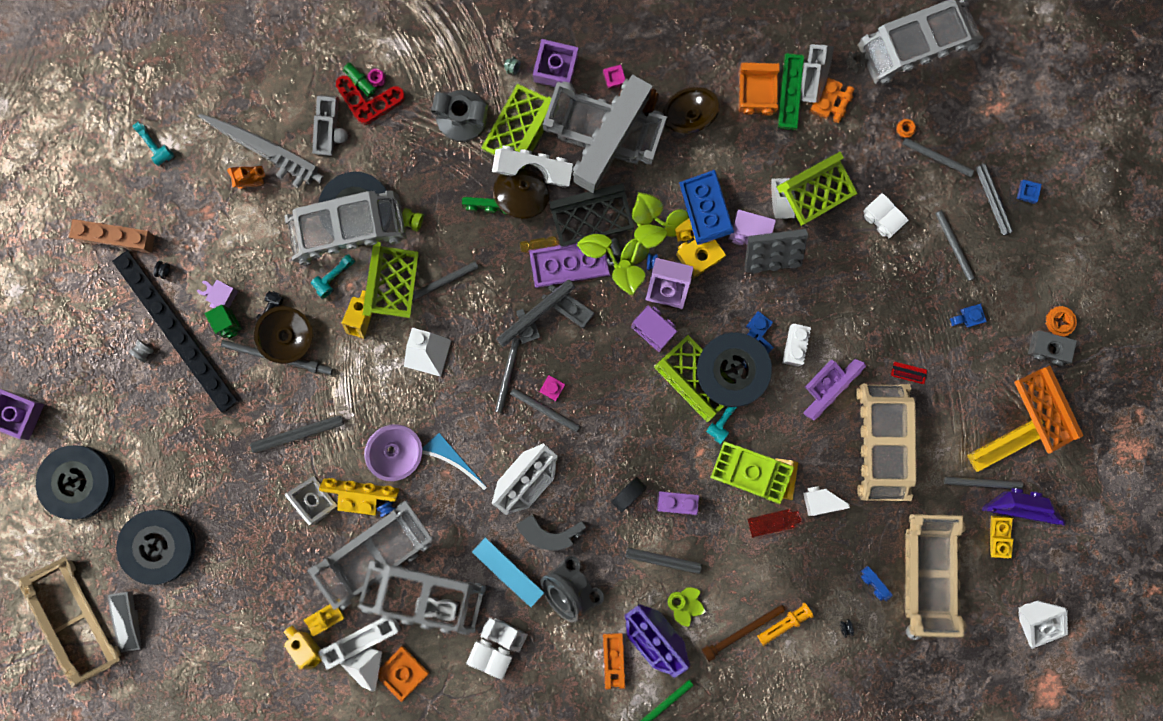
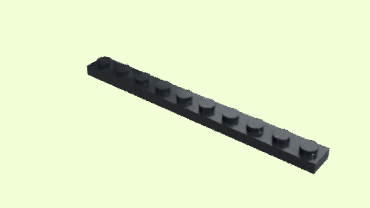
[112,250,239,413]

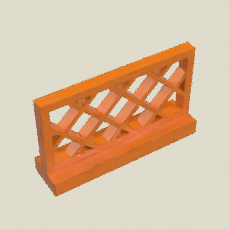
[1014,365,1084,453]

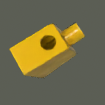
[342,290,372,339]
[284,625,323,670]

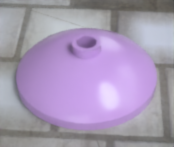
[364,424,422,481]

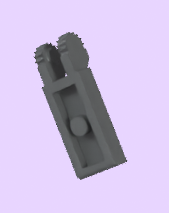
[541,285,595,329]

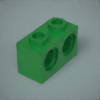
[204,304,242,339]

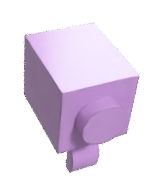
[197,280,238,308]

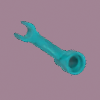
[133,121,175,167]
[311,254,355,299]
[706,407,737,444]

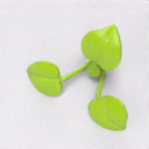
[620,193,689,264]
[577,224,667,296]

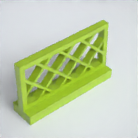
[481,84,558,168]
[776,151,857,226]
[363,242,419,318]
[654,335,735,422]

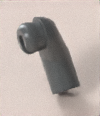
[607,238,623,266]

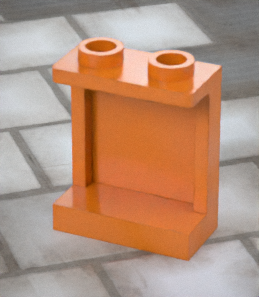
[739,63,779,115]

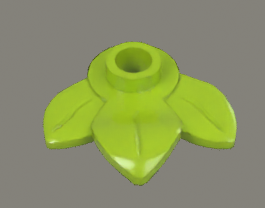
[667,587,705,627]

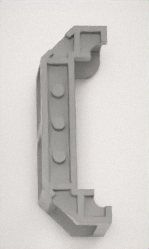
[359,559,486,635]

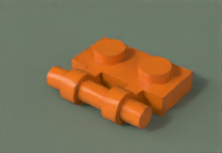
[809,77,855,123]

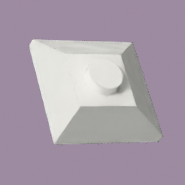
[404,328,451,377]
[1019,601,1068,648]

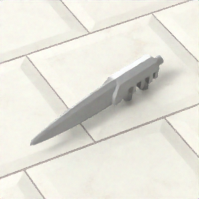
[198,114,324,188]

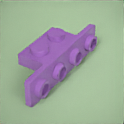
[803,359,866,420]

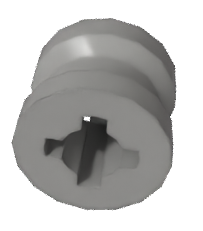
[129,340,154,363]

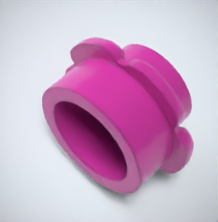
[367,69,386,87]

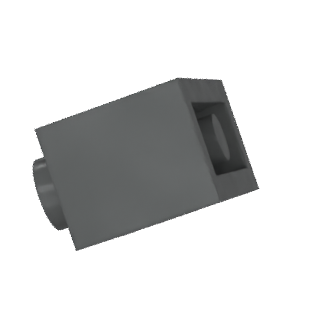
[1028,330,1077,367]

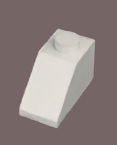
[771,178,796,219]
[803,486,850,516]

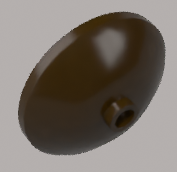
[663,87,720,134]
[493,168,549,219]
[254,306,313,364]

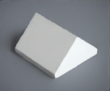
[285,476,337,526]

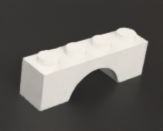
[492,146,573,187]
[319,618,401,670]

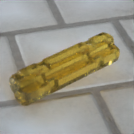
[520,236,557,252]

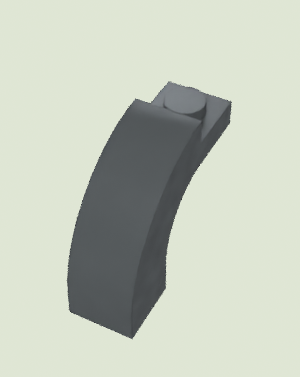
[516,514,586,550]

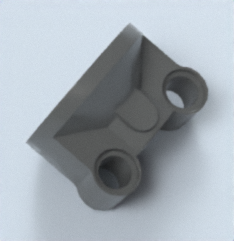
[430,90,489,142]
[541,556,604,622]

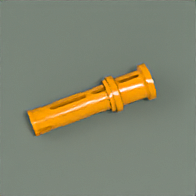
[757,602,814,646]

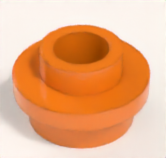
[896,119,916,138]

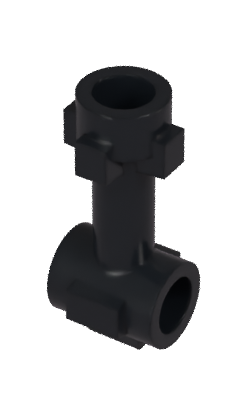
[256,291,284,323]

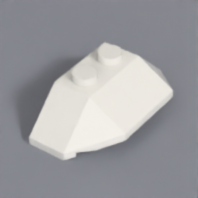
[492,444,558,515]

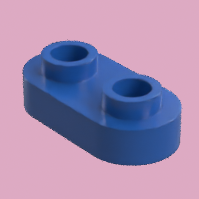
[861,566,893,602]

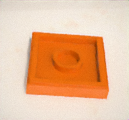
[378,645,430,702]

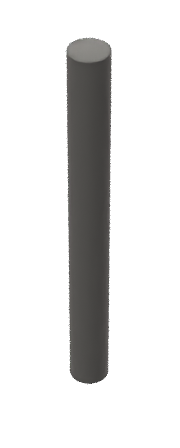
[902,138,974,177]
[935,210,975,281]
[412,262,478,301]
[495,338,521,413]
[510,388,580,433]
[944,477,1023,489]

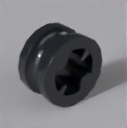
[154,260,170,279]
[839,619,854,638]

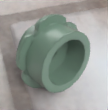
[504,56,521,75]

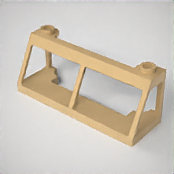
[19,557,121,688]

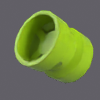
[402,208,424,232]

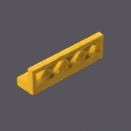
[967,419,1044,472]

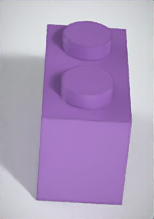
[657,492,699,515]

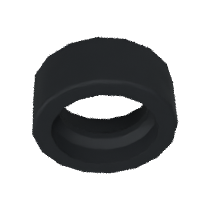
[611,477,647,513]

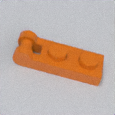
[603,633,625,690]

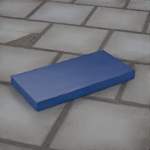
[679,170,735,245]

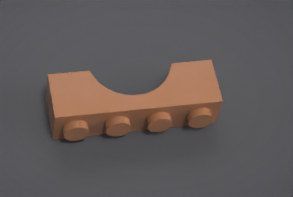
[69,219,155,253]

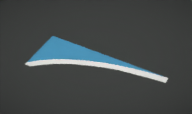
[422,433,487,490]

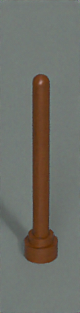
[701,605,785,662]

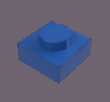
[1017,180,1042,204]

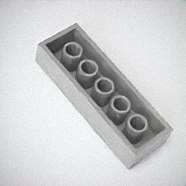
[572,74,652,194]

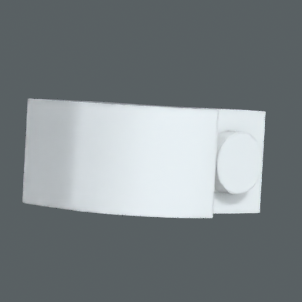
[481,618,528,652]

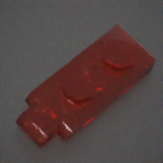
[747,509,801,538]

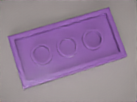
[529,244,610,288]

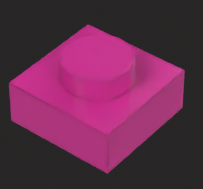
[603,65,625,89]
[539,375,565,401]

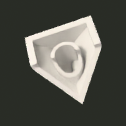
[339,648,382,691]

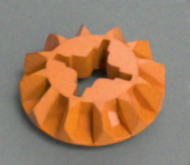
[1045,306,1077,337]

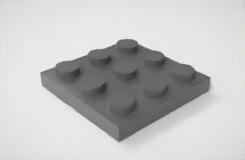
[745,229,808,273]

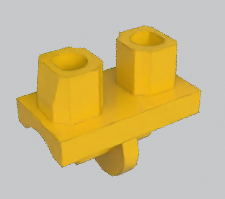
[304,602,345,637]

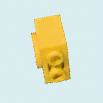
[676,236,726,279]

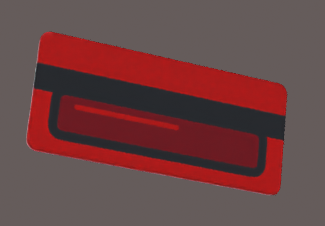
[891,362,927,384]

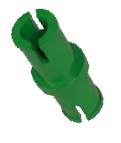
[343,62,377,97]

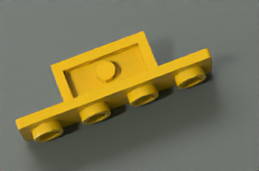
[319,478,399,516]

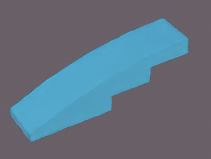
[472,537,544,607]

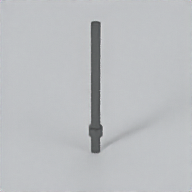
[221,340,333,375]

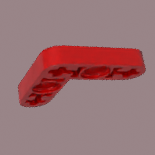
[335,75,405,125]

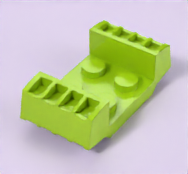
[710,442,794,504]

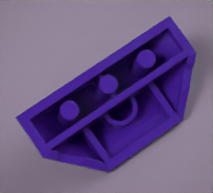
[982,488,1066,525]
[625,604,690,677]

